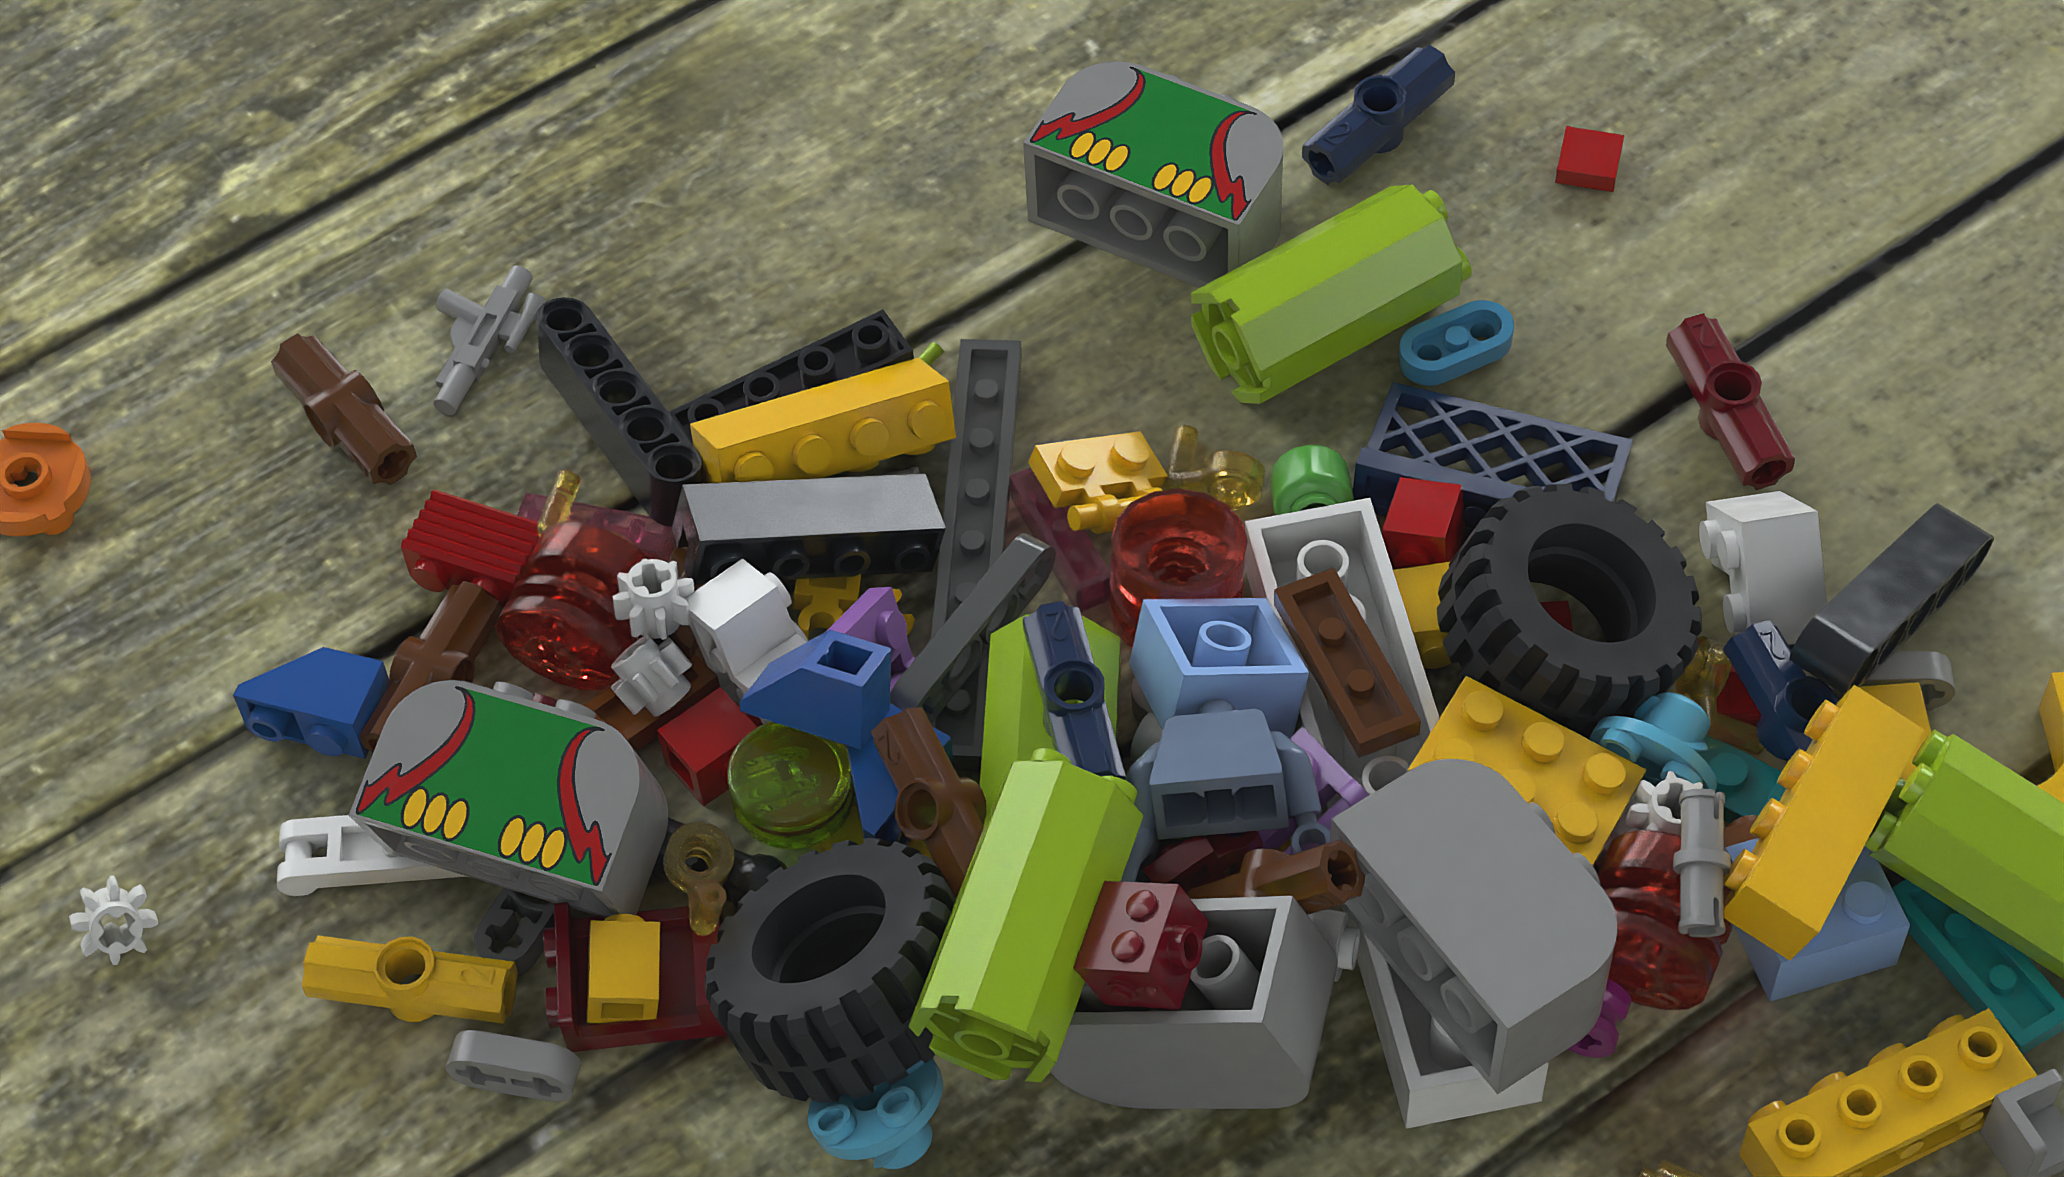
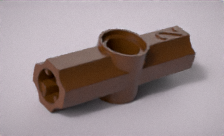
[271,333,417,485]
[359,581,503,753]
[871,707,987,899]
[1185,839,1365,915]

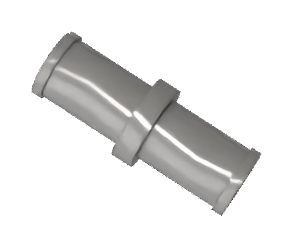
[1673,788,1731,937]

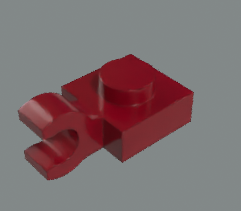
[1142,831,1263,892]

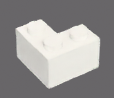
[1699,491,1827,645]
[685,559,808,736]

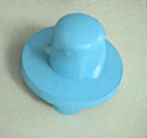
[1589,692,1717,791]
[808,1058,943,1169]

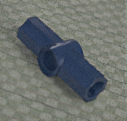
[1302,44,1455,185]
[1023,601,1126,780]
[1723,620,1839,761]

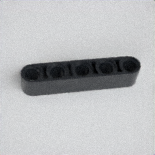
[536,297,703,527]
[1789,503,1994,695]

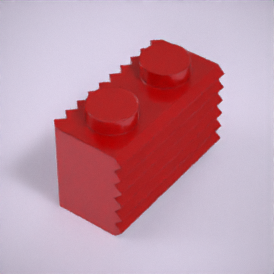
[401,490,555,614]

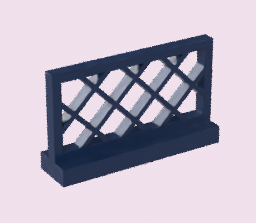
[1353,382,1633,537]

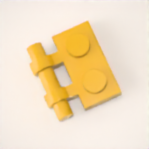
[1028,431,1187,534]

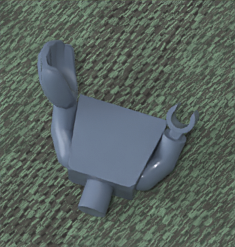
[1120,699,1331,883]

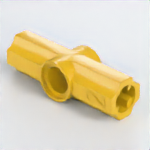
[302,935,518,1024]

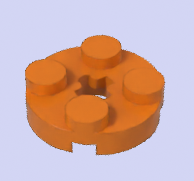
[0,423,91,536]

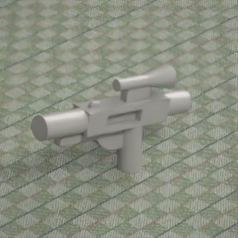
[433,266,547,416]

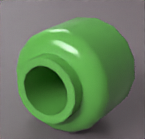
[1269,444,1355,515]

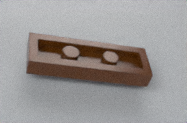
[1274,567,1421,758]

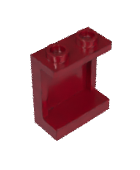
[543,883,727,1052]

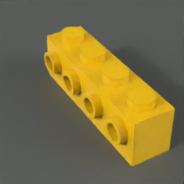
[690,357,956,484]
[1724,685,1925,961]
[1739,1008,2038,1177]

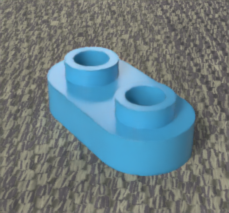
[1398,300,1514,386]

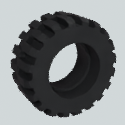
[1436,484,1702,739]
[704,838,956,1103]

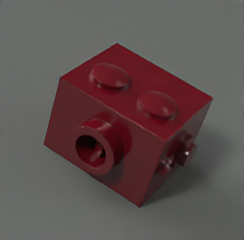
[1073,881,1209,1010]

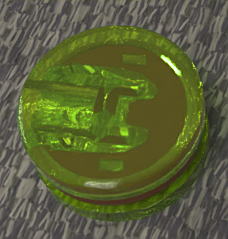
[727,721,855,849]

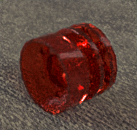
[1109,488,1248,648]
[495,522,649,690]
[1598,829,1734,1010]

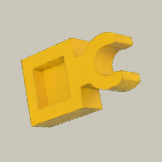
[793,574,862,641]

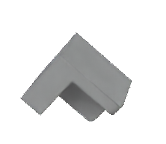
[1980,1069,2064,1177]

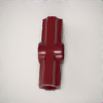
[1666,313,1795,490]

